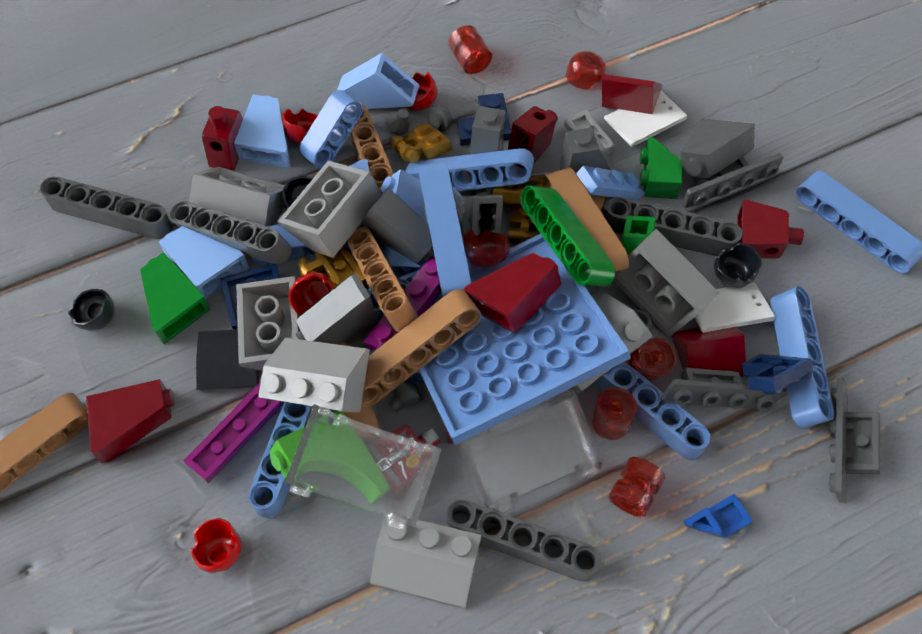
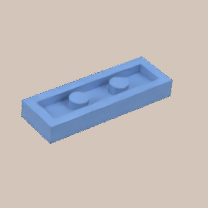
[576,166,645,201]

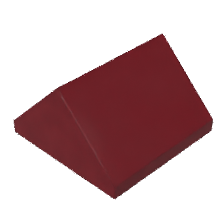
[601,74,662,114]
[671,327,746,377]

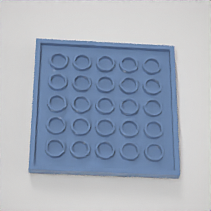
[419,234,631,445]

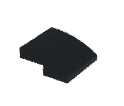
[196,329,259,390]

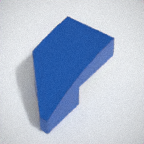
[684,494,753,539]

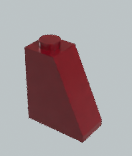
[463,253,562,334]
[86,379,175,463]

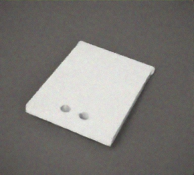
[604,91,687,147]
[694,283,775,333]

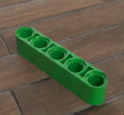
[521,186,615,286]

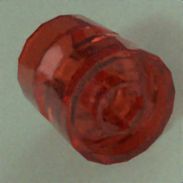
[448,25,492,74]
[625,337,677,382]
[591,387,637,440]
[608,456,666,518]

